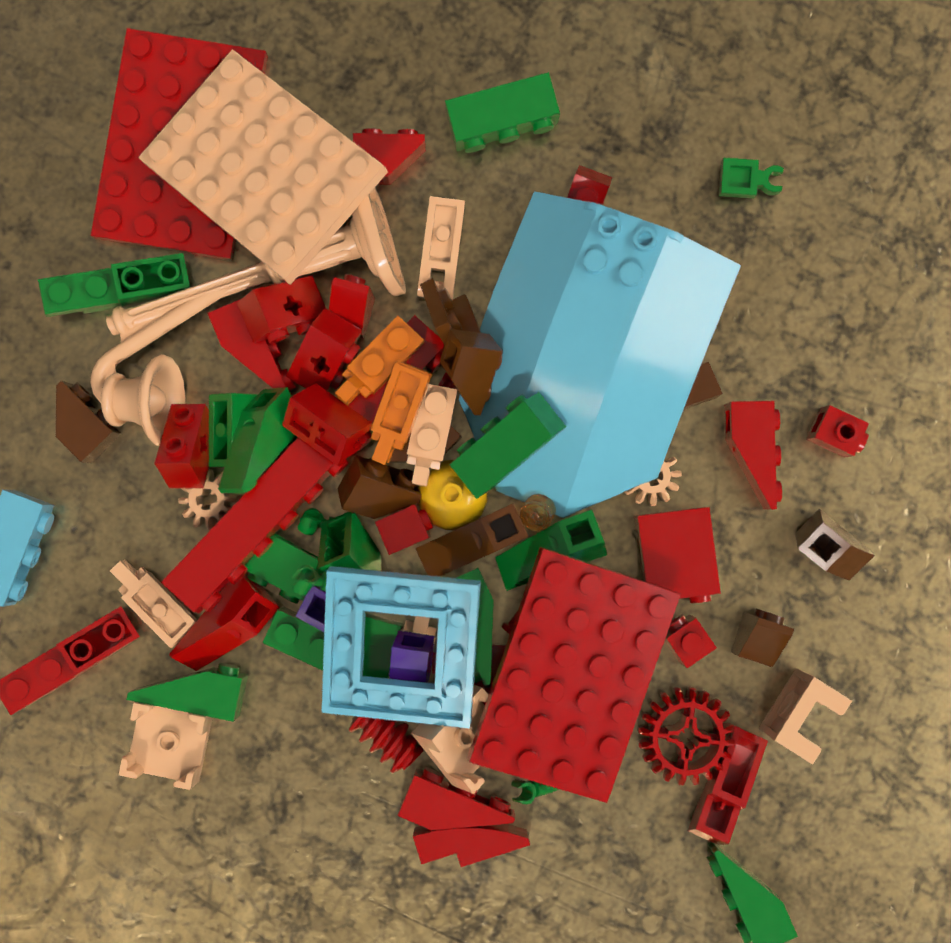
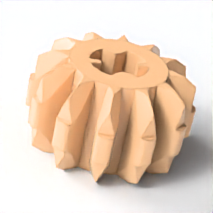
[624,457,682,506]
[178,469,241,530]

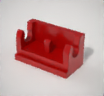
[282,383,372,466]

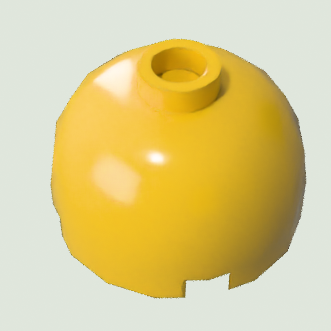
[418,460,487,530]

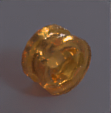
[520,494,556,531]

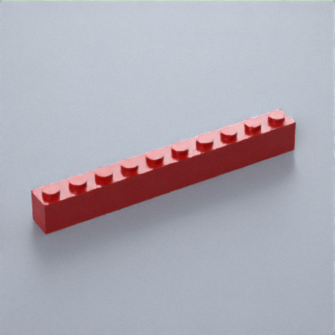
[161,315,445,613]

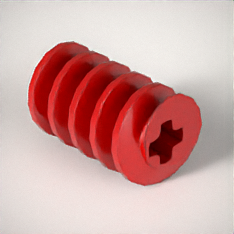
[348,716,424,774]

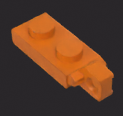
[335,316,424,405]
[371,360,432,465]

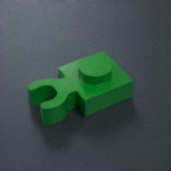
[719,158,784,199]

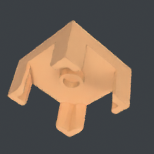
[759,668,852,765]
[411,685,489,794]
[118,702,212,790]

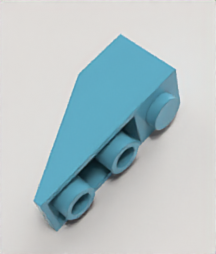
[0,490,55,607]

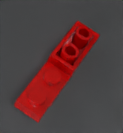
[0,606,140,715]

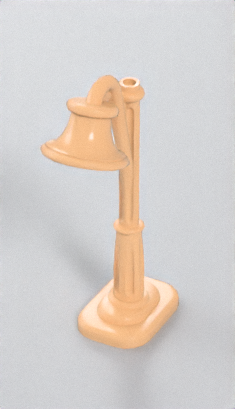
[90,188,406,446]

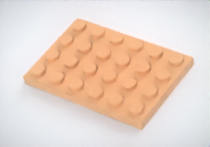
[138,49,388,285]

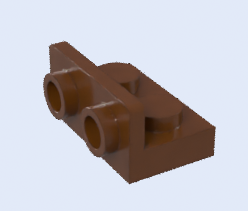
[420,278,481,345]

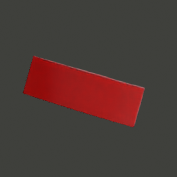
[687,726,768,846]
[413,824,530,867]

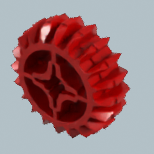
[637,686,736,786]

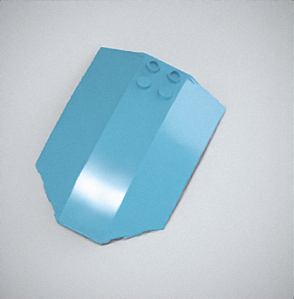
[459,191,741,518]

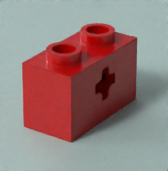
[237,276,326,344]
[286,308,362,391]
[154,404,209,488]

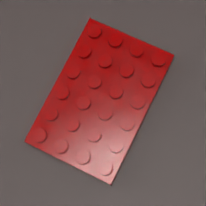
[90,28,268,261]
[467,547,681,803]

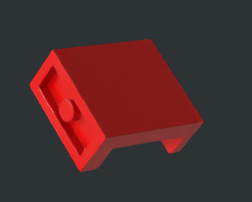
[633,507,721,603]

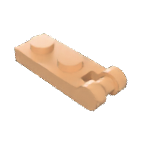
[417,196,465,301]

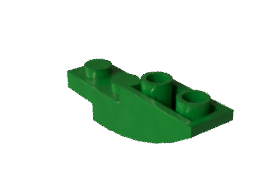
[38,253,190,317]

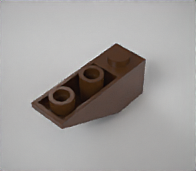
[415,503,529,577]

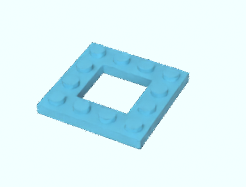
[322,566,481,729]

